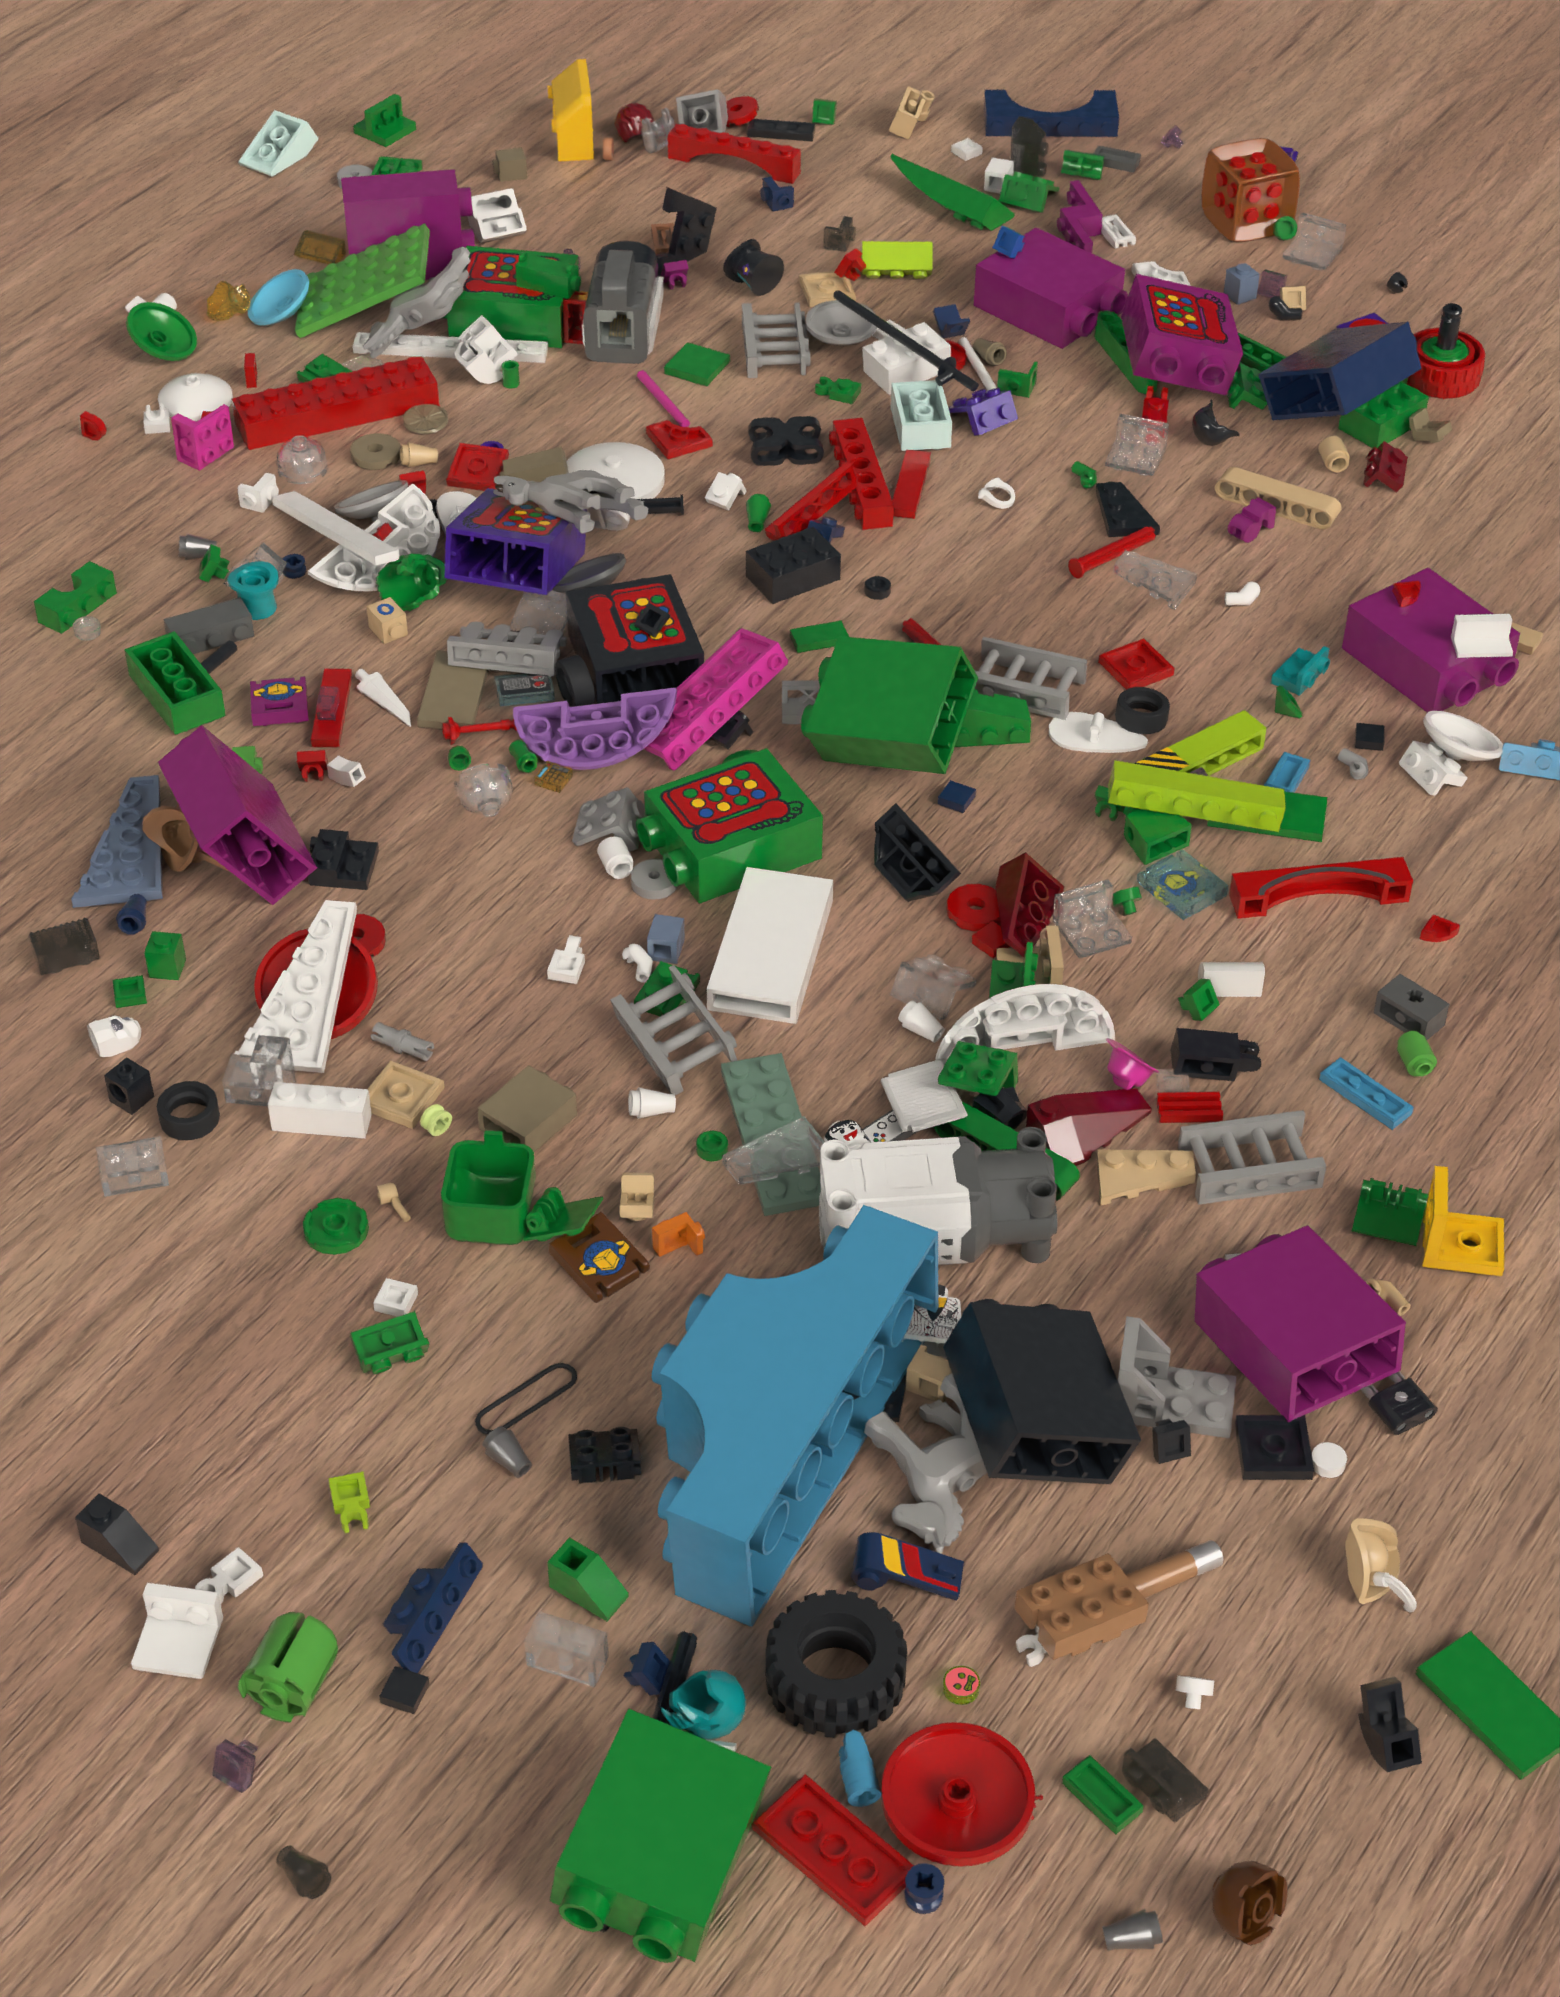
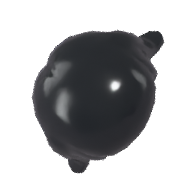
[1192,399,1240,446]

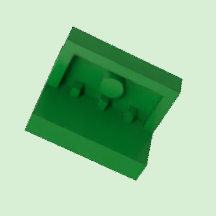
[353,94,416,147]

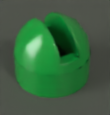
[447,745,471,770]

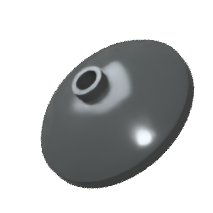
[552,553,626,594]

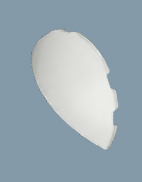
[308,484,440,591]
[935,984,1115,1065]

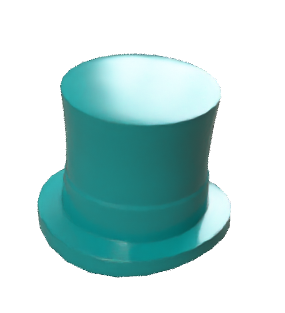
[228,561,279,620]

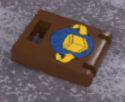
[549,1211,650,1303]

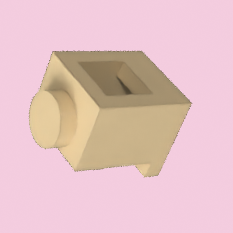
[906,1345,952,1403]

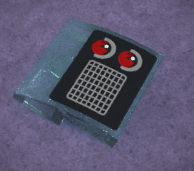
[494,673,555,706]

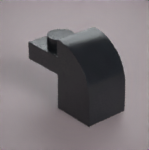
[1358,1677,1422,1772]

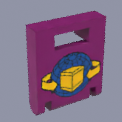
[250,676,309,726]

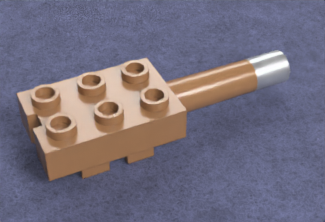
[1014,1540,1223,1660]

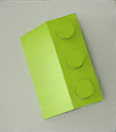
[861,241,933,279]

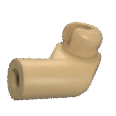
[1365,1279,1411,1316]

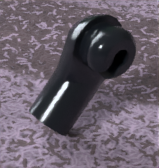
[1269,296,1302,320]

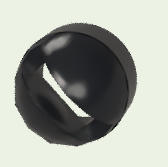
[1387,272,1408,293]

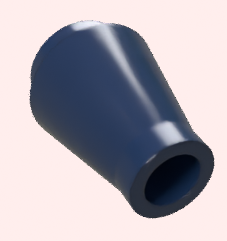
[116,894,147,935]

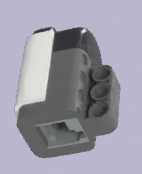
[582,241,663,364]

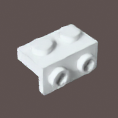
[1399,740,1468,796]

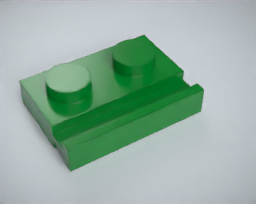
[296,353,352,382]
[634,961,700,1017]

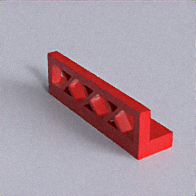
[765,462,857,541]

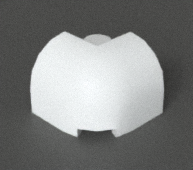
[454,315,518,384]

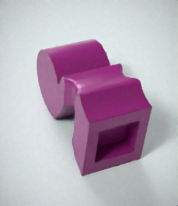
[1227,497,1276,543]

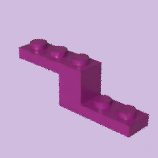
[1057,180,1103,253]

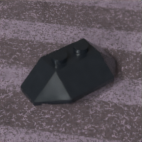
[874,803,961,902]

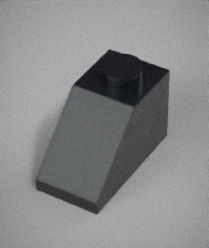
[75,1493,159,1575]

